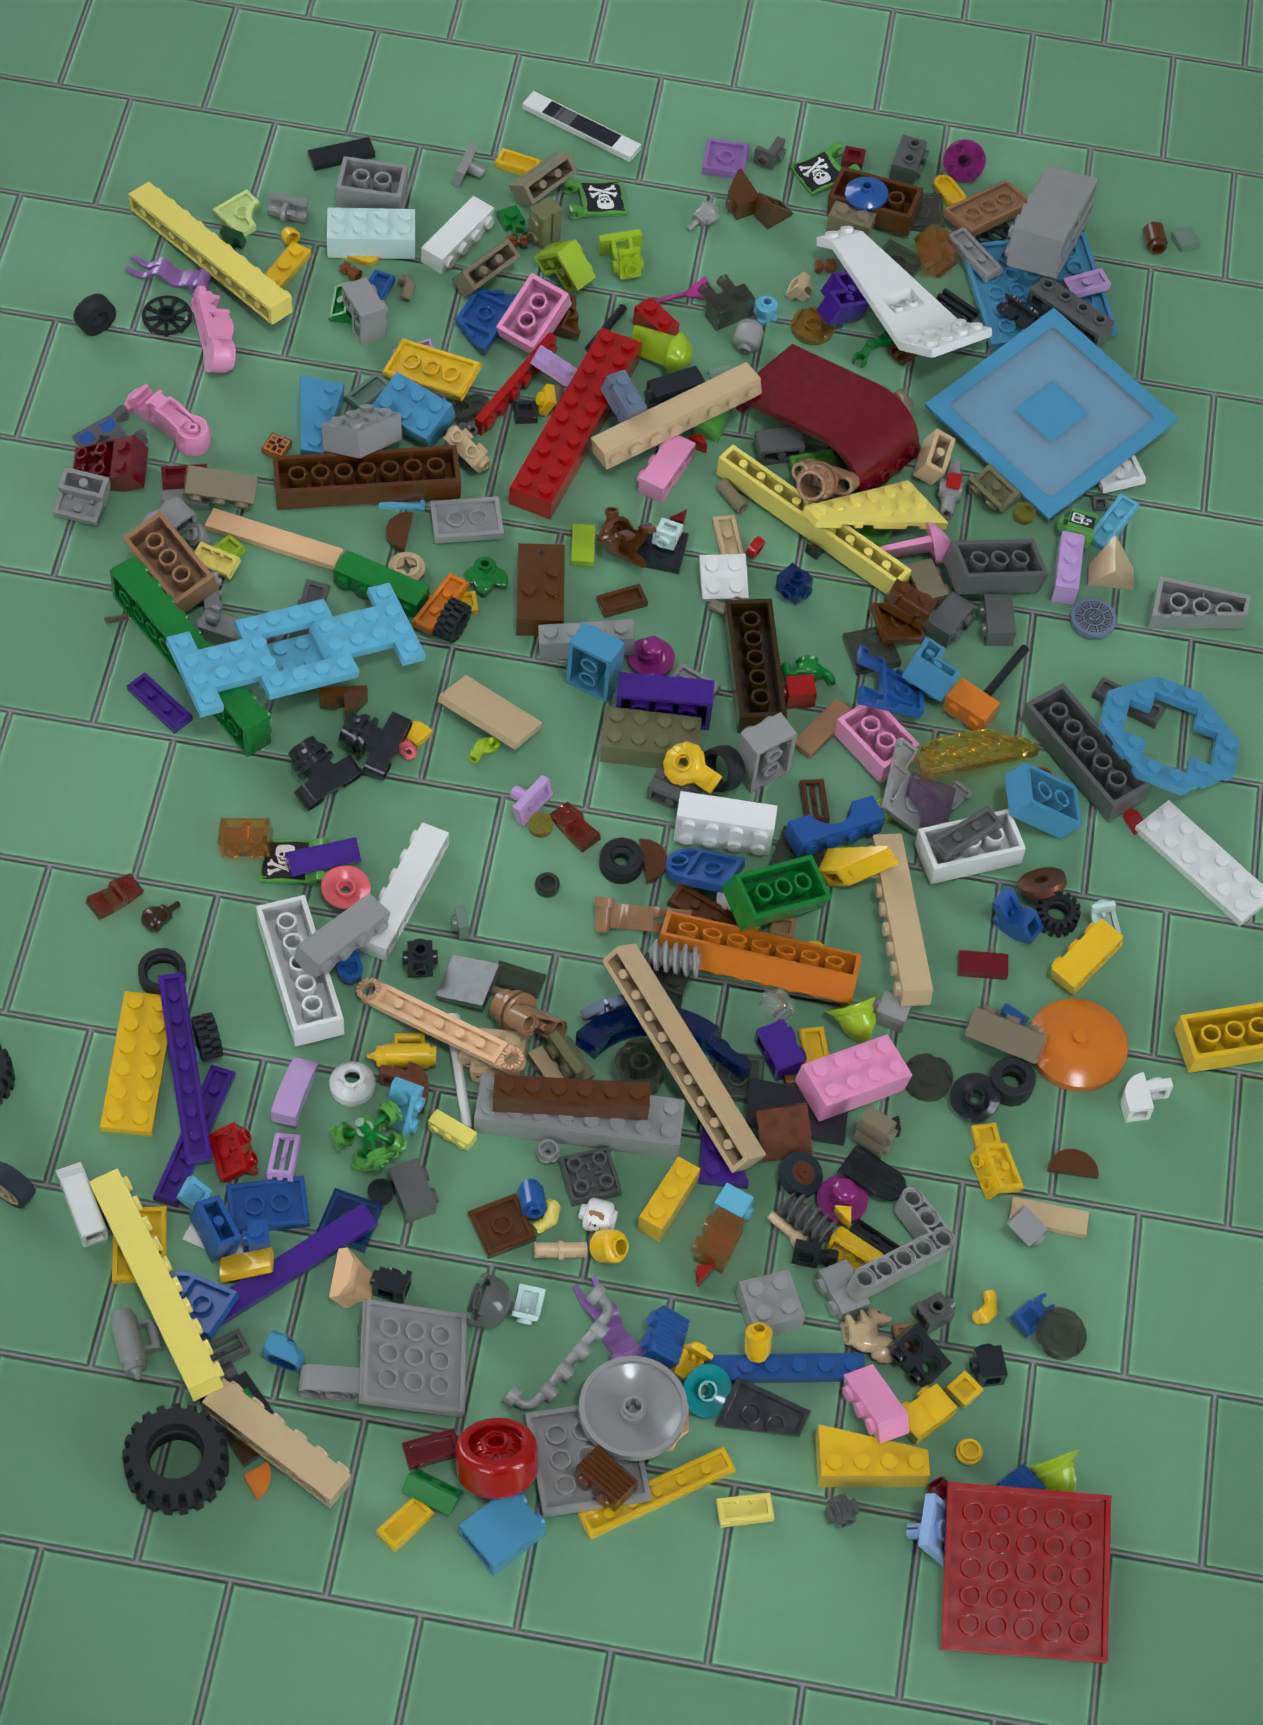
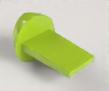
[631,325,693,374]

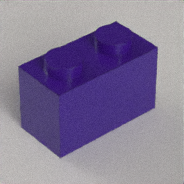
[754,1019,807,1082]

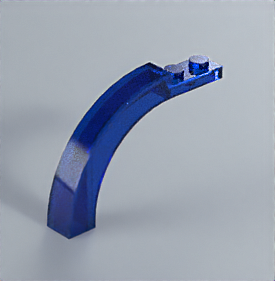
[576,1006,751,1082]

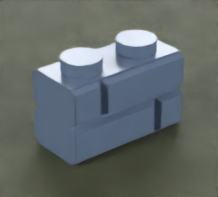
[600,370,647,423]

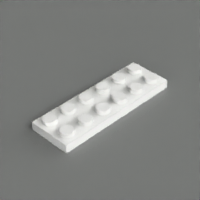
[1135,800,1263,927]

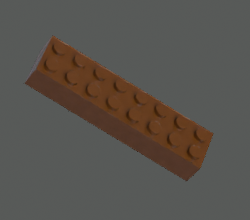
[273,445,461,510]

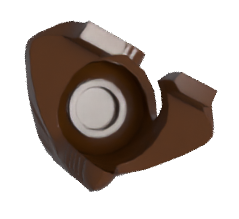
[599,507,657,568]

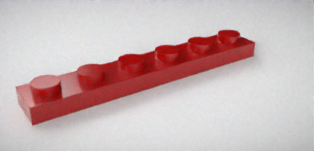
[475,332,557,436]

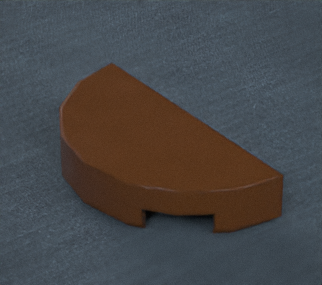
[386,512,413,552]
[639,839,667,884]
[1047,1149,1099,1179]

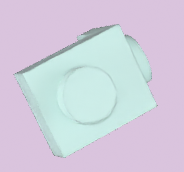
[652,518,684,551]
[1090,900,1121,934]
[511,1283,546,1325]

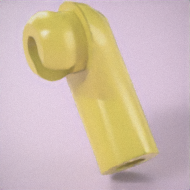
[531,1198,561,1235]

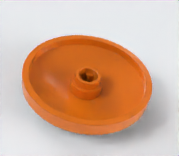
[1032,999,1128,1092]

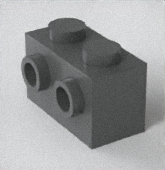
[889,135,929,185]

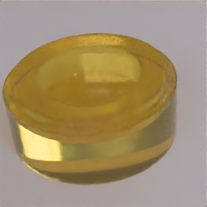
[1012,502,1036,525]
[528,813,553,838]

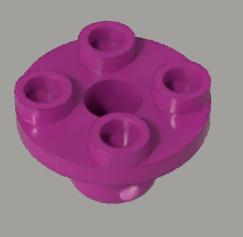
[943,139,986,182]
[628,636,675,676]
[816,1175,868,1226]

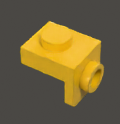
[670,1341,714,1382]

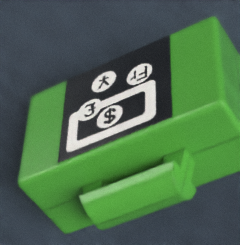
[1057,507,1098,549]

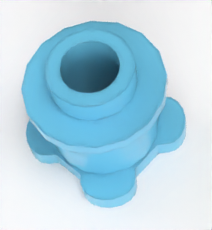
[753,296,778,325]

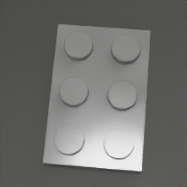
[430,496,504,544]

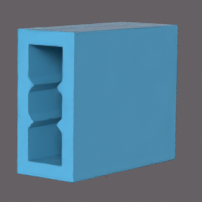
[459,1492,546,1576]

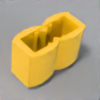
[902,1384,958,1445]

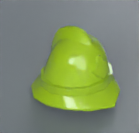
[826,996,876,1042]
[1027,1449,1079,1492]

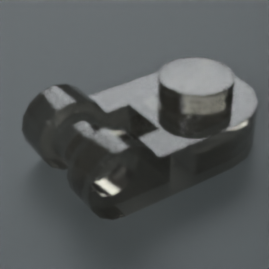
[451,393,490,424]

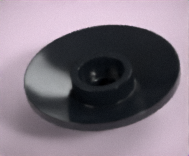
[950,1073,1001,1121]

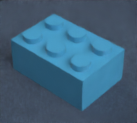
[372,372,456,447]
[566,622,625,703]
[1005,762,1082,839]

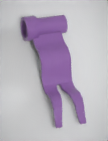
[124,254,212,295]
[572,1275,642,1360]

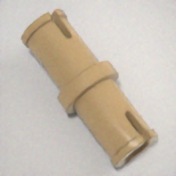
[533,1240,588,1261]

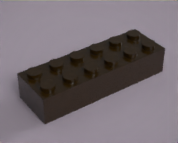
[723,598,787,733]

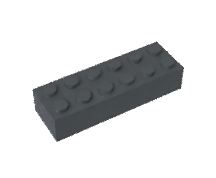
[1021,683,1151,822]

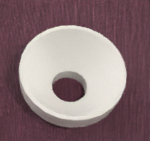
[329,1061,376,1107]

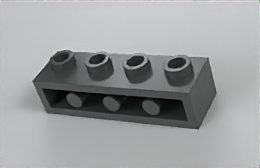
[1026,276,1115,347]

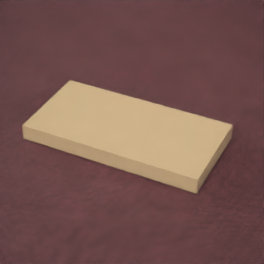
[438,675,543,750]

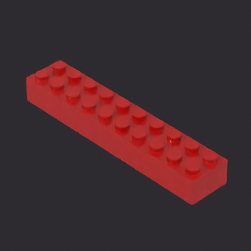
[509,327,642,520]

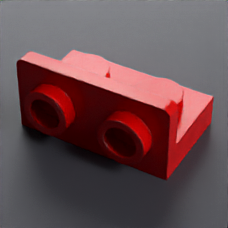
[209,1122,259,1183]

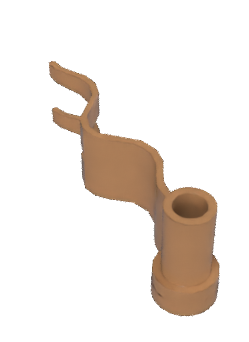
[594,896,692,933]

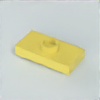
[195,542,241,580]
[716,1492,775,1528]

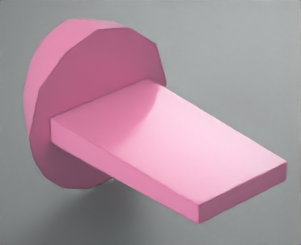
[880,522,951,565]

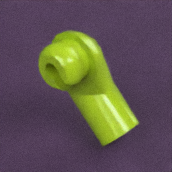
[468,736,500,764]

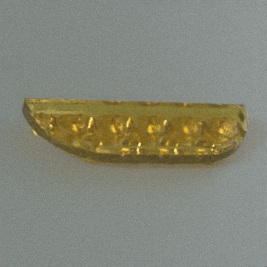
[917,729,1040,780]

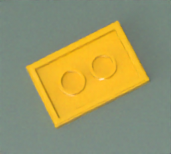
[112,1206,167,1284]

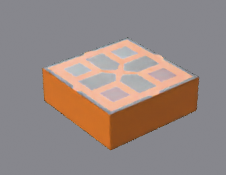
[261,432,293,458]

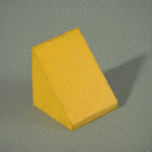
[833,1205,852,1229]

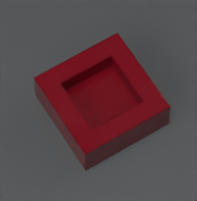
[841,145,866,171]

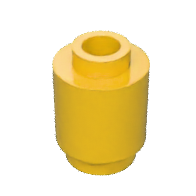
[744,1322,773,1363]

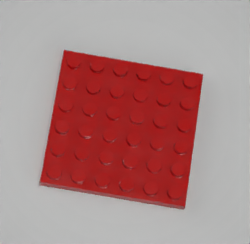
[940,1482,1112,1664]

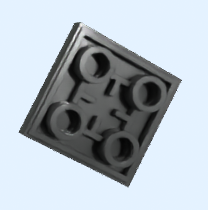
[558,1146,622,1207]

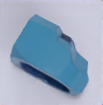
[262,1330,306,1372]

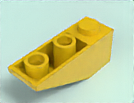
[819,846,899,886]

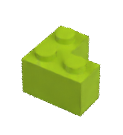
[534,239,596,292]

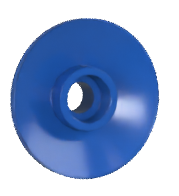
[845,177,888,210]

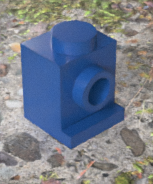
[242,1219,270,1253]

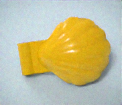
[663,742,723,794]

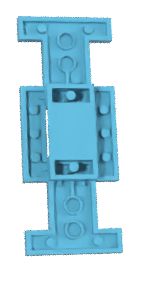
[166,583,426,718]

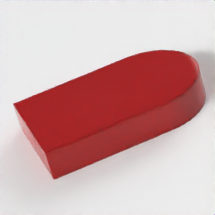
[1123,808,1143,835]

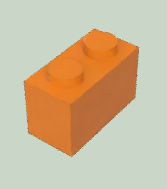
[942,678,1000,734]

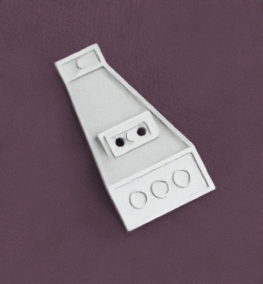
[816,226,992,358]

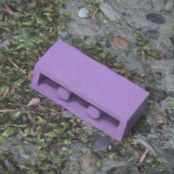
[1051,531,1085,605]

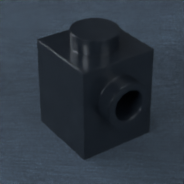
[969,1343,1008,1387]

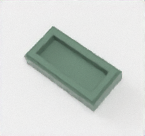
[344,372,389,410]

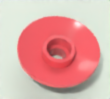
[321,865,371,910]

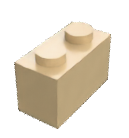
[913,429,956,486]

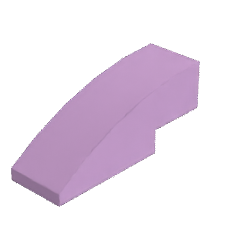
[271,1057,318,1127]

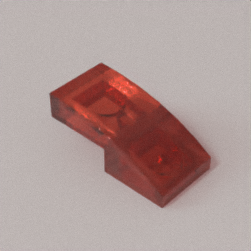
[549,801,601,852]
[85,873,144,920]

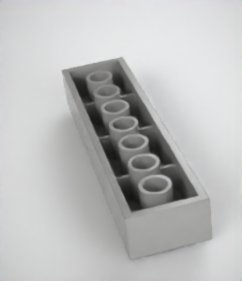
[474,1073,685,1159]

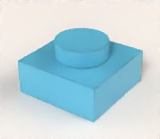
[176,1175,212,1210]

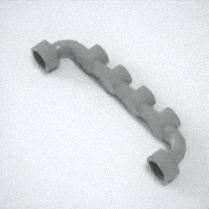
[502,1283,613,1410]

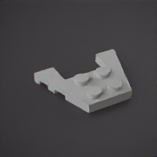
[881,737,973,836]

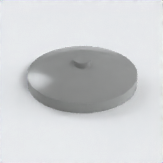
[579,1356,688,1461]

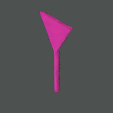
[654,276,717,303]

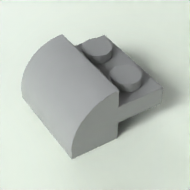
[52,467,111,526]

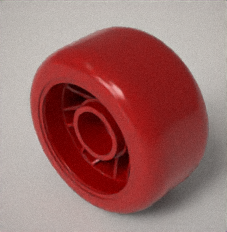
[455,1418,539,1499]

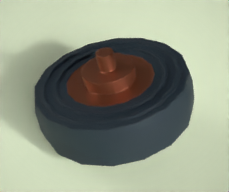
[778,1152,823,1198]

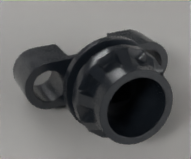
[338,712,413,781]
[288,736,363,811]

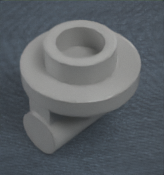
[186,523,211,546]

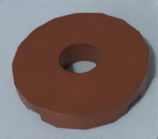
[1018,867,1067,900]

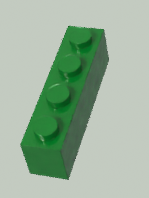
[333,550,430,618]

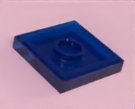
[316,1188,384,1253]

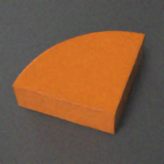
[243,1462,271,1501]

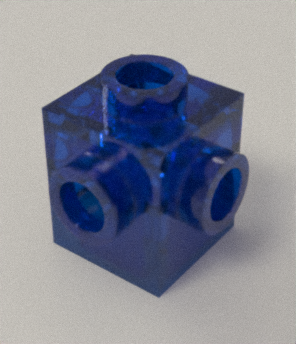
[775,562,813,605]

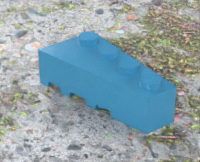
[300,375,345,455]

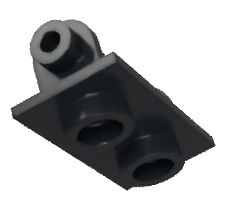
[997,293,1040,329]

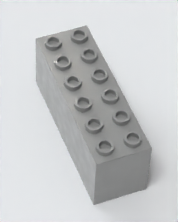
[1005,166,1098,279]

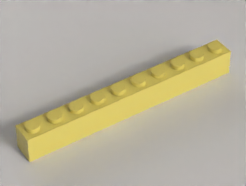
[128,182,292,325]
[716,445,912,595]
[89,1168,224,1401]

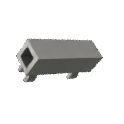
[194,605,285,646]

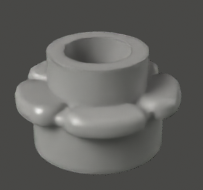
[535,1139,561,1164]

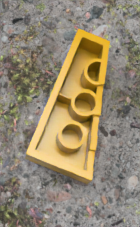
[815,1424,930,1487]

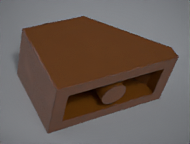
[725,168,758,220]

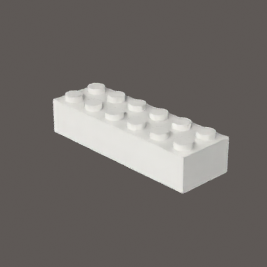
[256,895,344,1046]

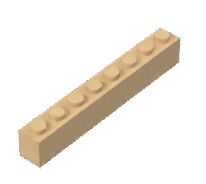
[591,362,762,470]
[868,833,933,1006]

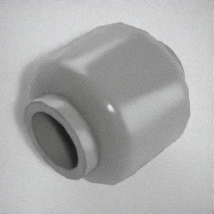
[732,319,764,354]

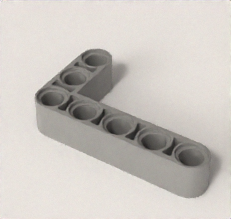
[846,1187,955,1301]

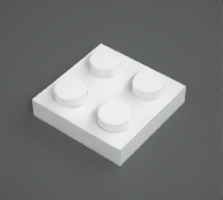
[699,554,749,602]

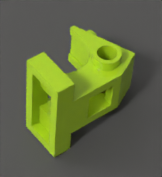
[597,229,644,280]

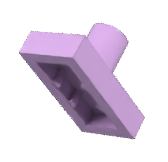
[510,775,553,826]

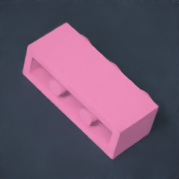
[637,435,696,503]
[842,1364,910,1444]

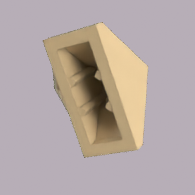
[1088,535,1134,590]

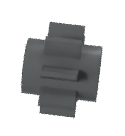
[824,1494,860,1528]

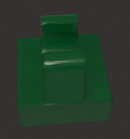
[219,225,247,250]

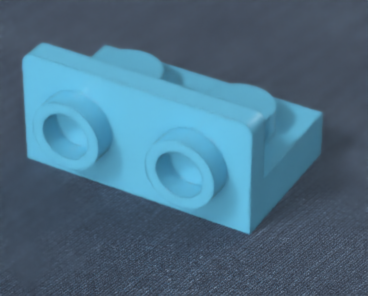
[387,1077,425,1139]

